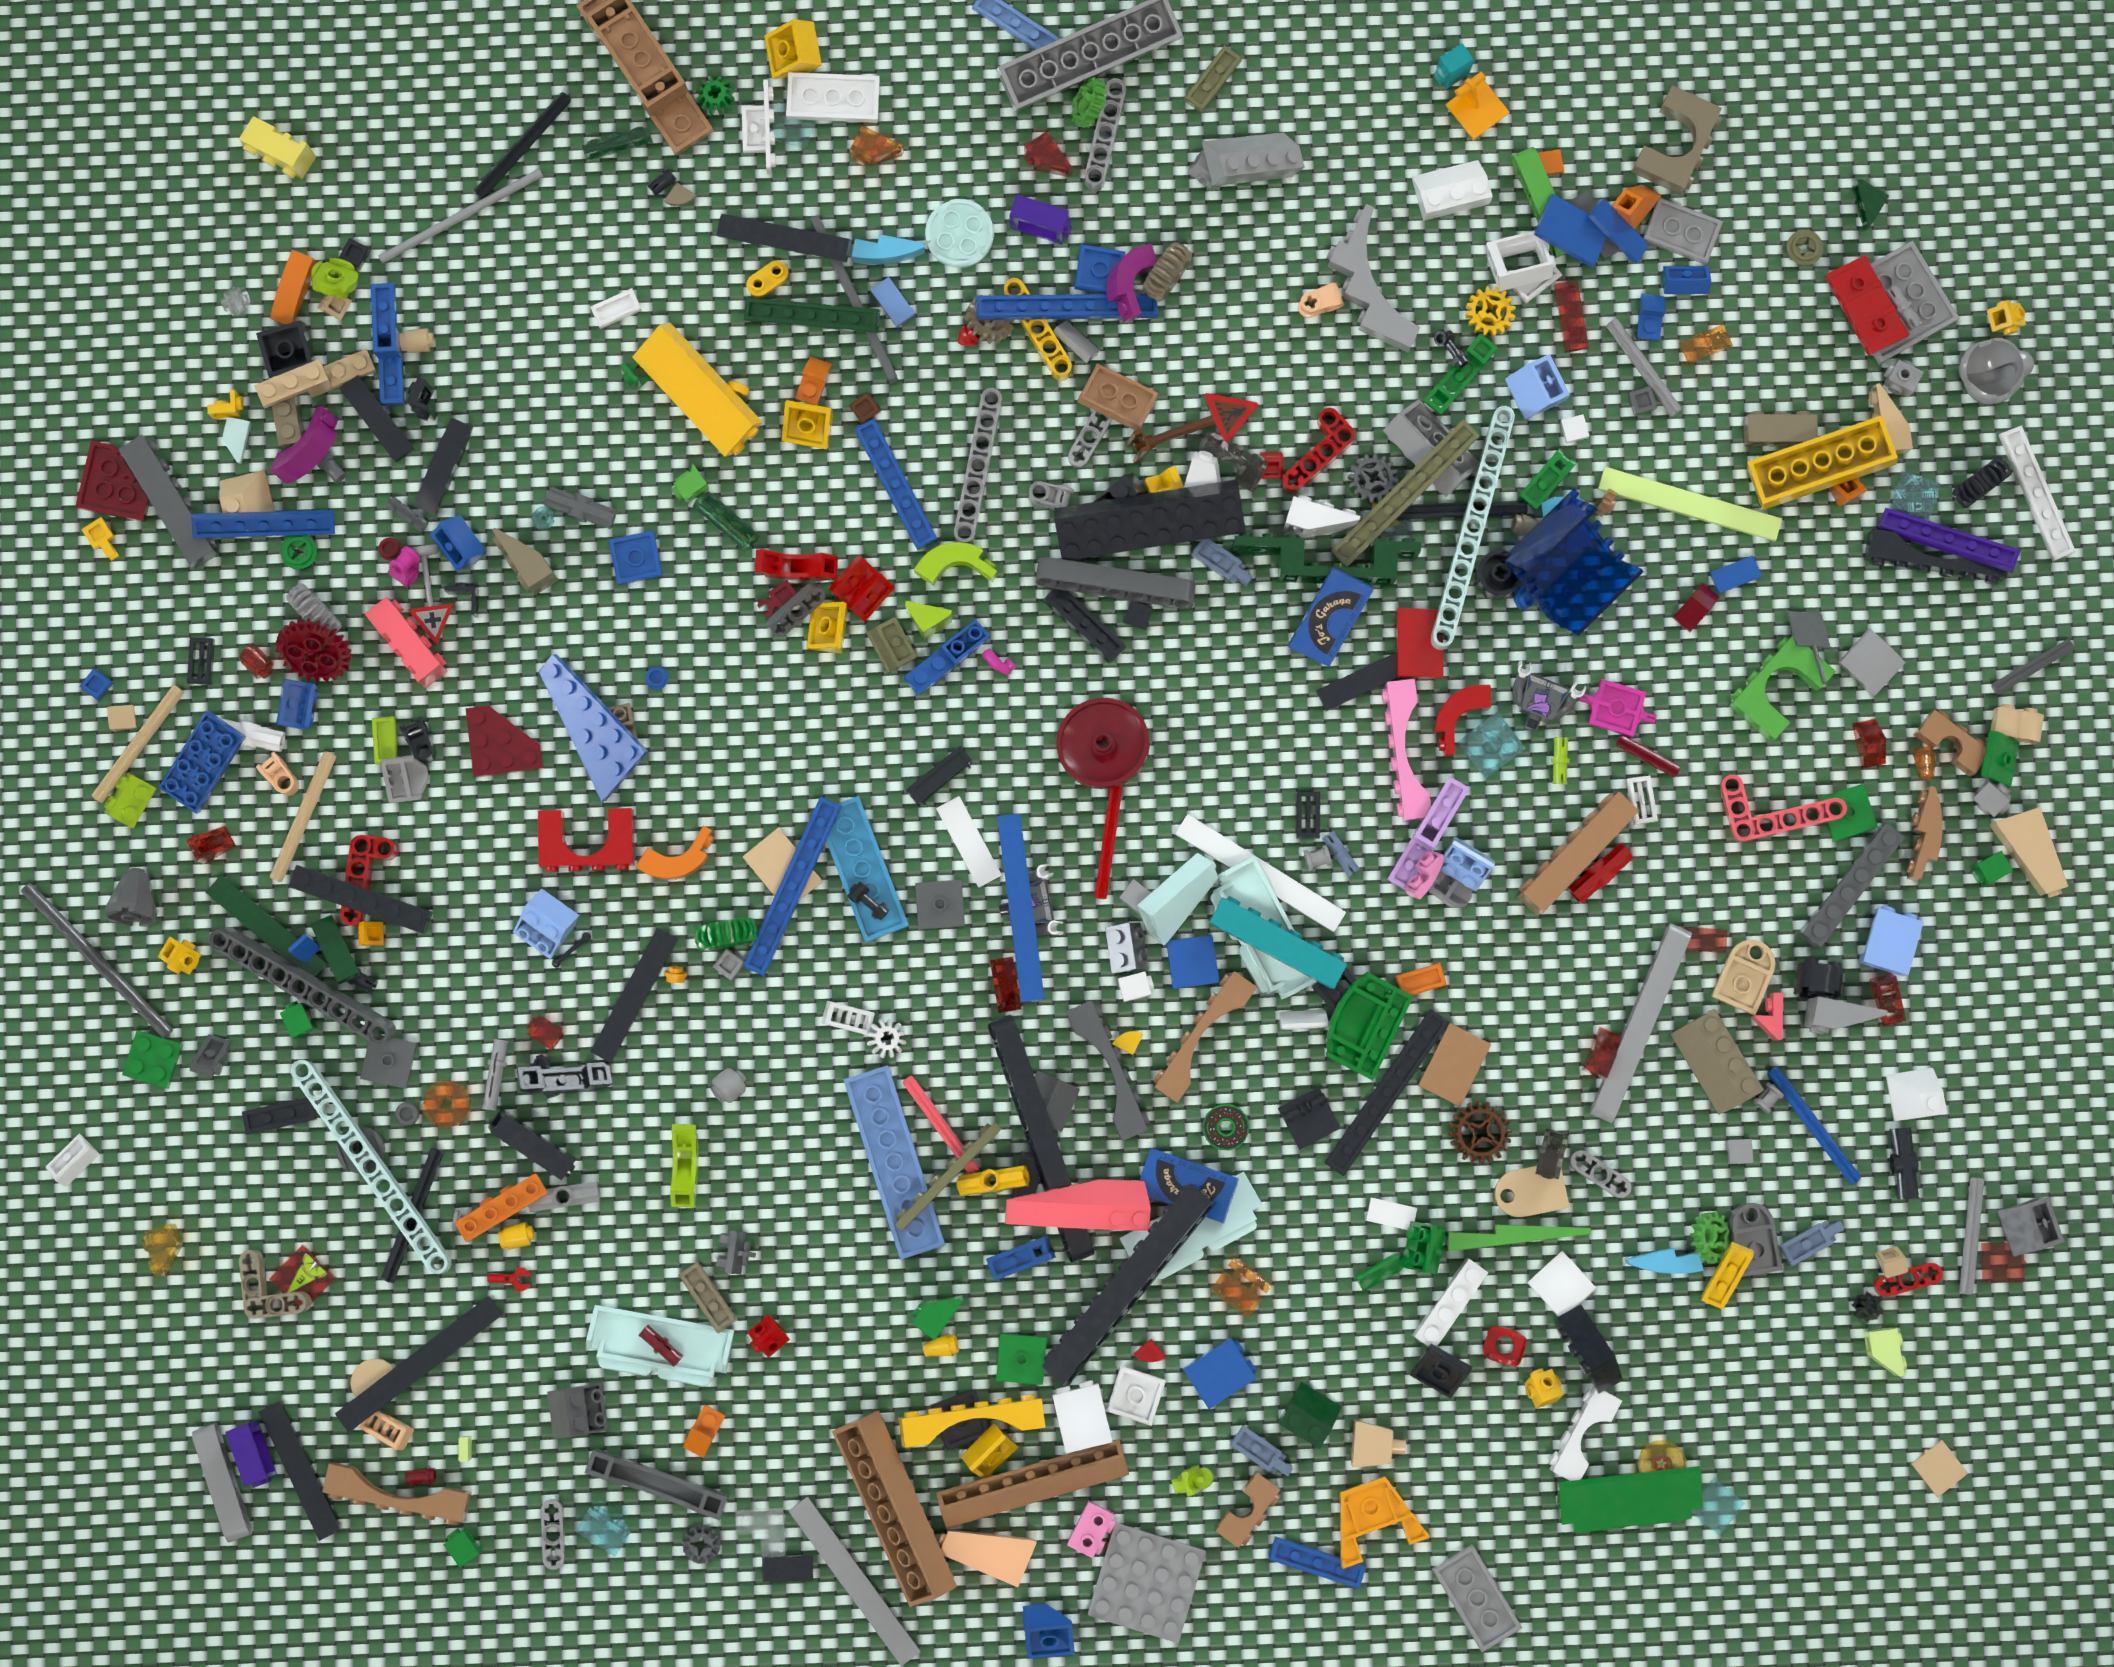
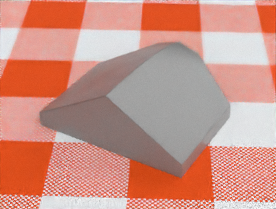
[380,755,429,804]
[1428,870,1472,908]

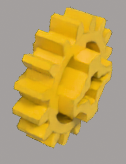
[1465,286,1516,337]

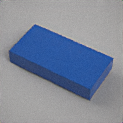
[1709,555,1762,594]

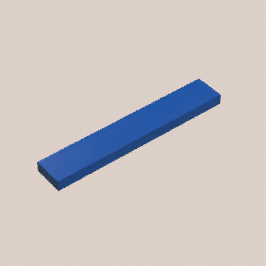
[854,418,938,551]
[191,510,335,538]

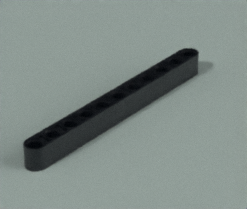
[988,1014,1095,1263]

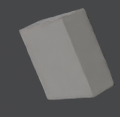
[713,948,744,981]
[1727,1139,1754,1164]

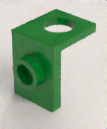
[620,361,651,390]

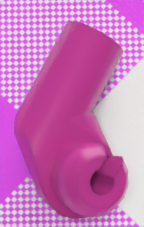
[982,649,1016,675]

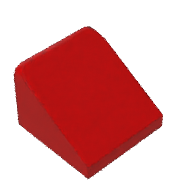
[1259,452,1283,479]

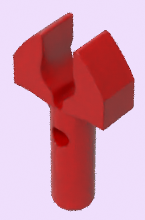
[487,1267,533,1292]

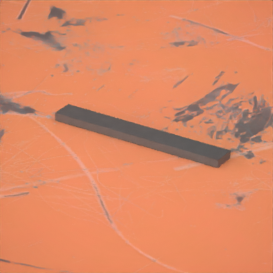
[810,215,898,386]

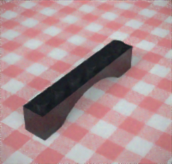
[1864,529,2008,585]
[288,865,433,934]

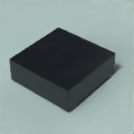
[339,238,371,270]
[1123,601,1153,630]

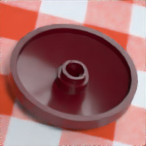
[1056,698,1150,789]

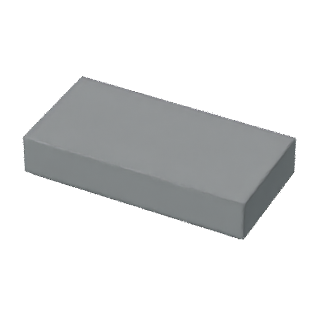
[1053,320,1100,363]

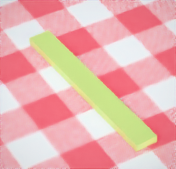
[1598,467,1782,542]

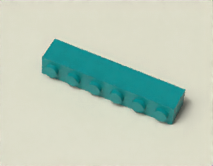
[1209,896,1347,989]

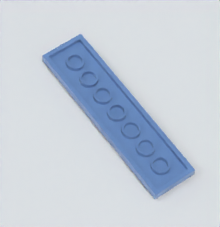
[843,1065,945,1260]

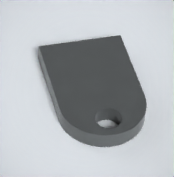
[1728,1203,1783,1277]

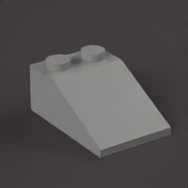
[1803,997,1888,1034]

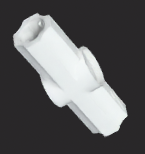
[220,718,286,752]

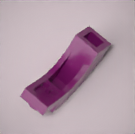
[1106,244,1157,323]
[270,406,338,484]

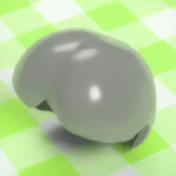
[1959,338,2034,404]

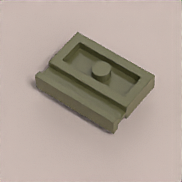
[866,616,917,674]

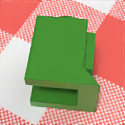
[671,463,709,504]

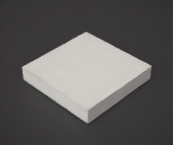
[1106,1366,1166,1426]

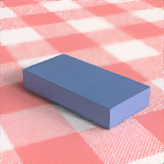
[870,277,915,328]

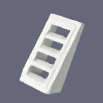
[821,1001,875,1035]

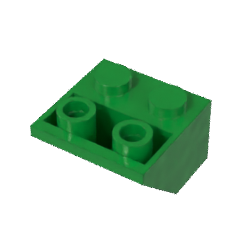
[1402,1221,1446,1275]

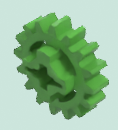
[1071,77,1107,128]
[1690,1212,1731,1264]

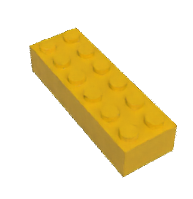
[1747,415,1898,510]

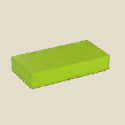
[372,716,399,765]

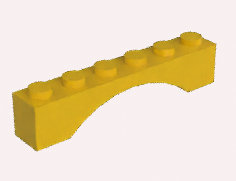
[898,1394,1045,1448]

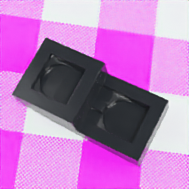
[762,1556,813,1582]

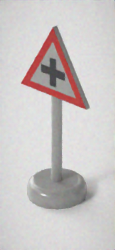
[408,545,454,645]

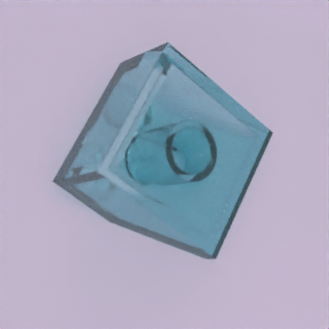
[1457,712,1526,779]

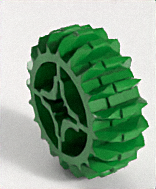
[694,918,758,951]

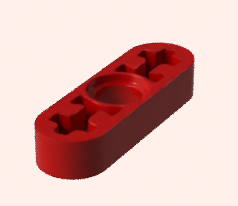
[1873,1263,1943,1297]

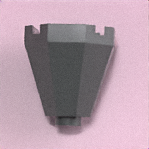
[105,868,157,927]

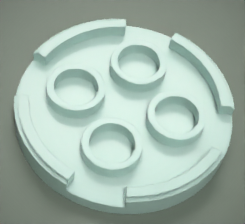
[925,199,994,268]

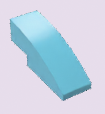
[851,234,925,264]
[1624,1248,1704,1274]

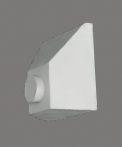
[1886,1068,1947,1121]

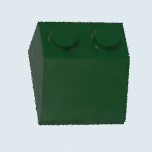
[1277,1382,1342,1449]

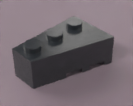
[1556,1304,1623,1394]

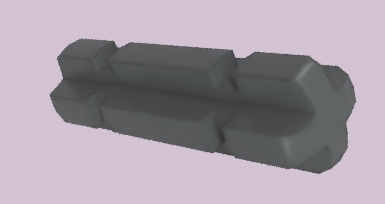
[387,497,428,532]

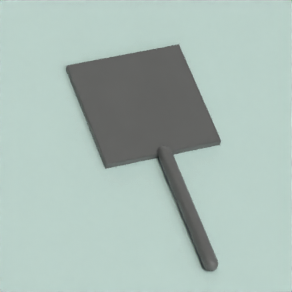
[1787,611,1831,684]

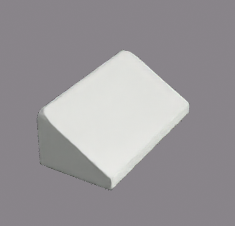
[1279,1010,1328,1030]
[46,1134,99,1187]

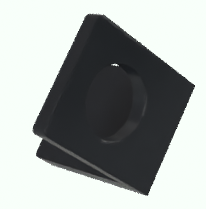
[444,582,479,618]

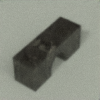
[1197,433,1269,493]

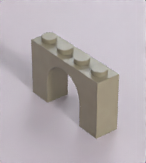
[1631,85,1722,195]

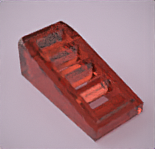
[1869,974,1906,1027]

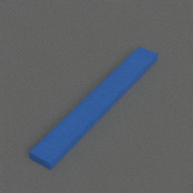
[975,294,1158,320]
[743,796,842,976]
[997,813,1045,1003]

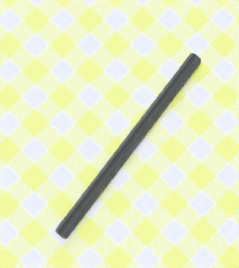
[21,883,173,1038]

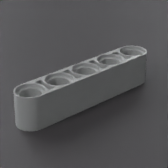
[1085,78,1126,192]
[192,1423,252,1542]

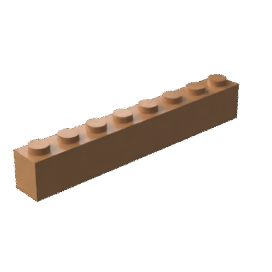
[936,1439,1129,1528]

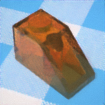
[850,125,904,166]

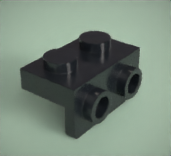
[406,377,437,421]

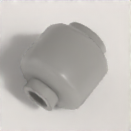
[711,1068,746,1103]

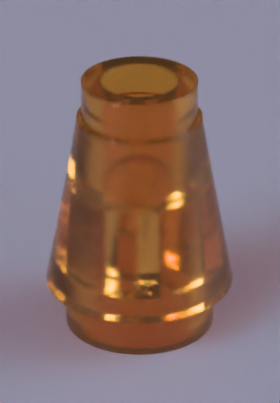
[1913,746,1936,781]

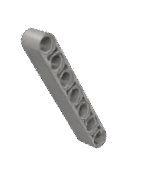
[954,388,1002,544]

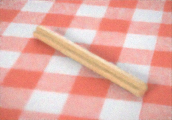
[92,685,184,803]
[270,751,336,882]

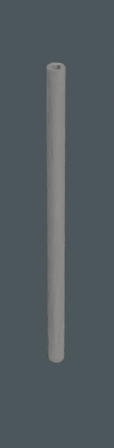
[378,169,543,264]

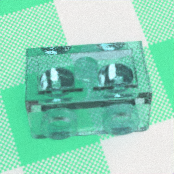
[575,1505,631,1557]

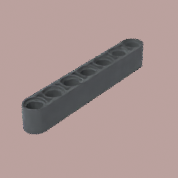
[1036,557,1196,609]

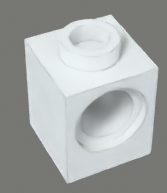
[1118,972,1154,1002]

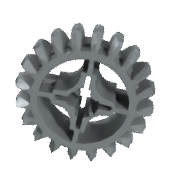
[286,583,342,634]

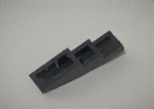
[340,375,415,463]
[414,418,473,515]

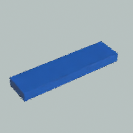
[1268,1536,1366,1589]

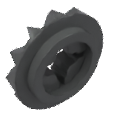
[682,1525,721,1564]

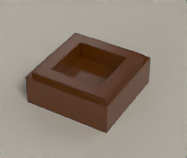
[849,392,881,424]

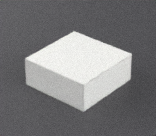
[1560,415,1589,444]

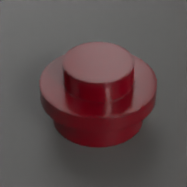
[378,537,402,561]

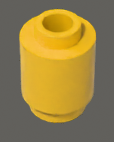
[498,1222,535,1250]

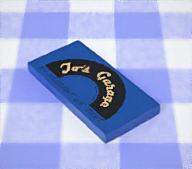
[1288,567,1374,667]
[1139,1148,1239,1223]

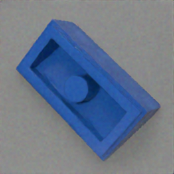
[1663,266,1712,294]

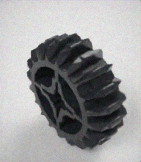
[1952,457,2013,508]

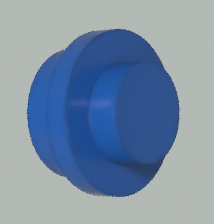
[1514,586,1535,610]
[645,666,669,690]

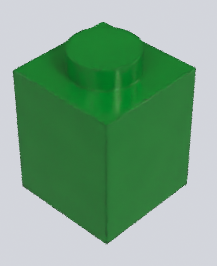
[1972,851,2013,886]
[280,1001,317,1039]
[443,1528,483,1568]

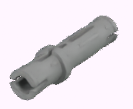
[482,1039,509,1111]

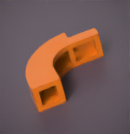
[636,825,714,880]

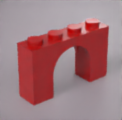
[538,808,635,873]

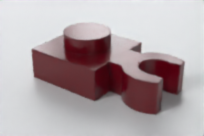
[757,580,797,618]

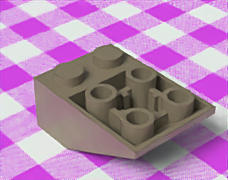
[492,527,559,595]

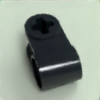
[400,716,437,764]

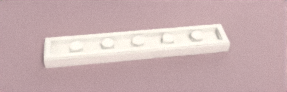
[1998,425,2076,562]

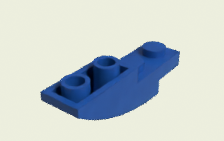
[903,619,991,696]

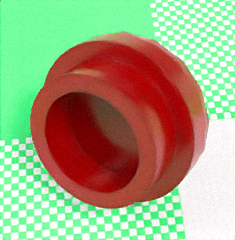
[957,324,980,347]

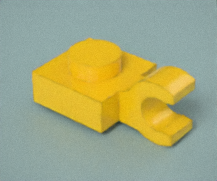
[81,517,119,561]

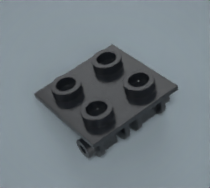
[1278,1087,1341,1150]

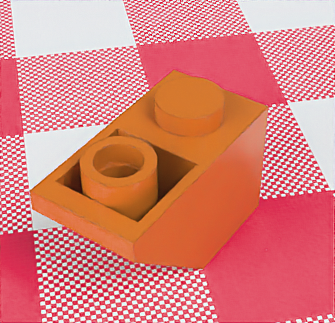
[1612,185,1661,230]

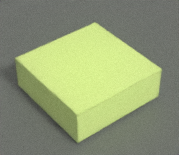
[458,1436,472,1462]

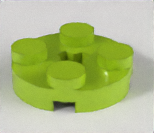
[311,258,358,299]

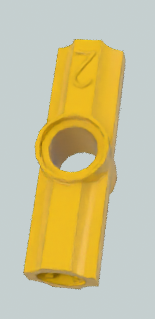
[956,1166,1030,1196]

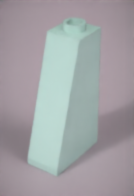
[1137,853,1218,945]

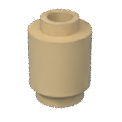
[400,328,435,353]

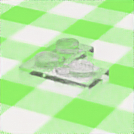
[736,1507,786,1558]

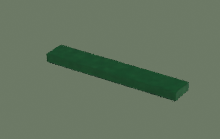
[744,297,881,333]
[205,875,328,977]

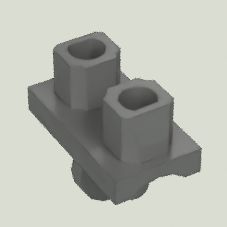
[716,1231,756,1275]

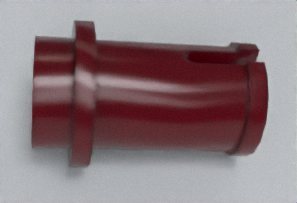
[405,1466,437,1486]

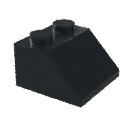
[256,320,314,378]

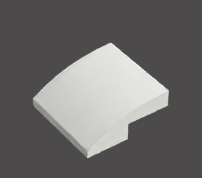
[1527,1251,1596,1316]

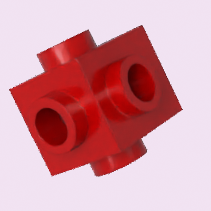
[747,1314,790,1358]

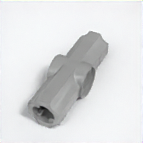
[528,1181,601,1212]

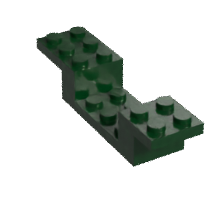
[1232,532,1421,586]

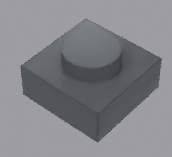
[1627,386,1658,416]

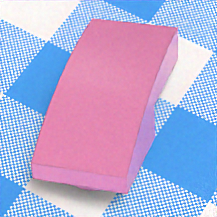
[1404,850,1444,900]

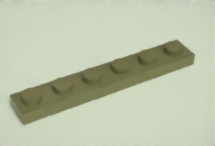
[895,1122,1001,1231]

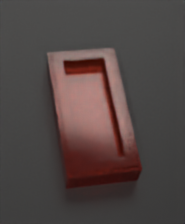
[1681,926,1728,954]

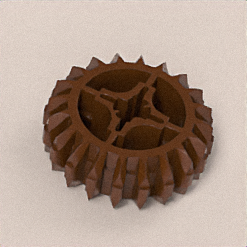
[1448,1101,1512,1165]

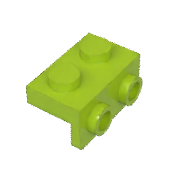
[104,772,157,828]

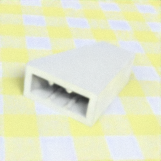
[1184,451,1221,488]

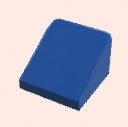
[288,934,321,963]

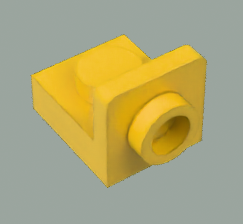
[207,390,244,419]

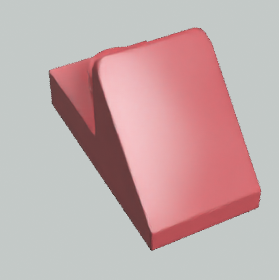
[1750,993,1783,1041]

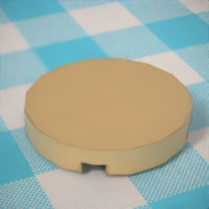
[350,1358,394,1397]

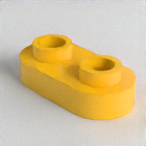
[747,260,789,298]

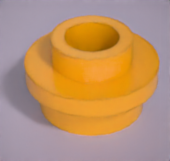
[664,966,688,983]

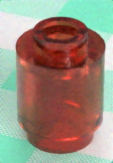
[239,645,274,679]

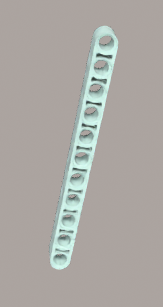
[1431,406,1515,650]
[291,1060,452,1274]

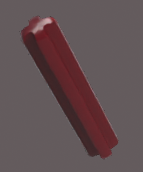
[1616,735,1681,777]

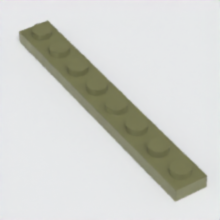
[1331,419,1480,567]

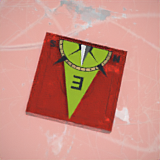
[269,1245,337,1305]

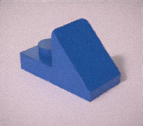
[1636,293,1666,342]

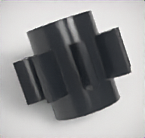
[1852,1291,1883,1323]

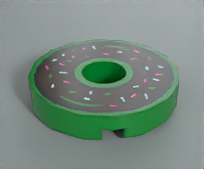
[1203,1104,1249,1151]

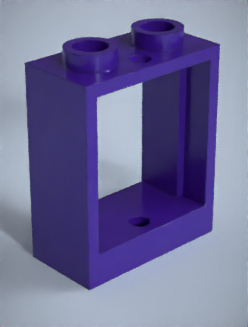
[1009,194,1072,245]
[225,1420,277,1488]

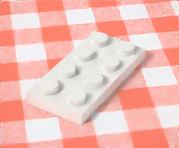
[786,72,880,123]

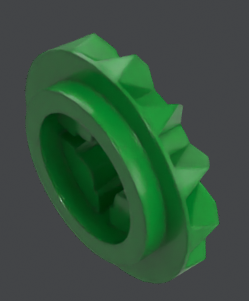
[280,535,318,570]

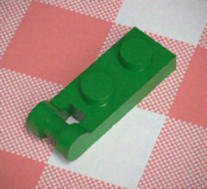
[1518,448,1577,511]

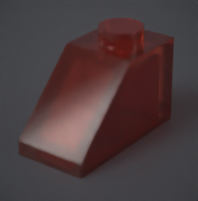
[1023,131,1073,177]
[1581,1027,1621,1079]

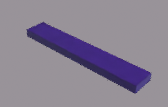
[1877,507,2021,573]

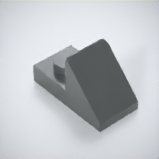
[189,1034,231,1078]

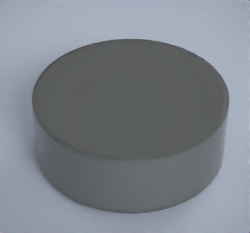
[395,1102,420,1126]

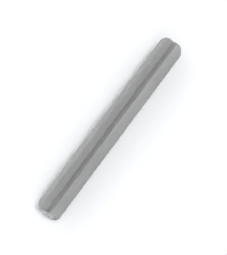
[1606,319,1681,416]
[1959,1177,1984,1295]

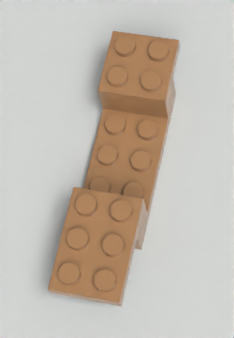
[576,0,714,156]

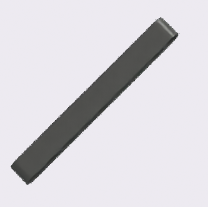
[208,927,396,1044]

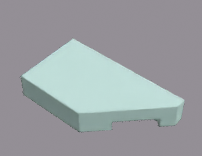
[222,417,251,464]

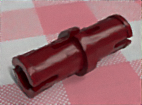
[638,1324,684,1367]

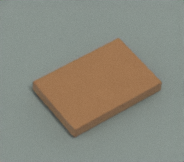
[1077,363,1159,430]
[1418,1023,1491,1107]

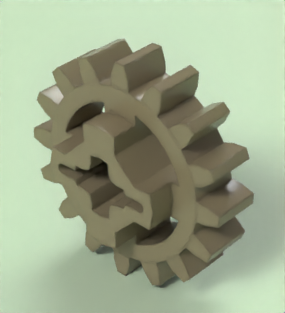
[965,294,1015,344]

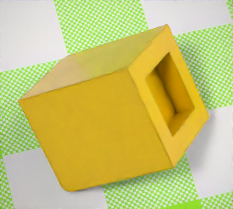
[1144,466,1184,493]

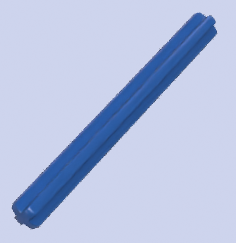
[1767,1066,1861,1184]

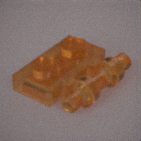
[1210,1257,1271,1318]

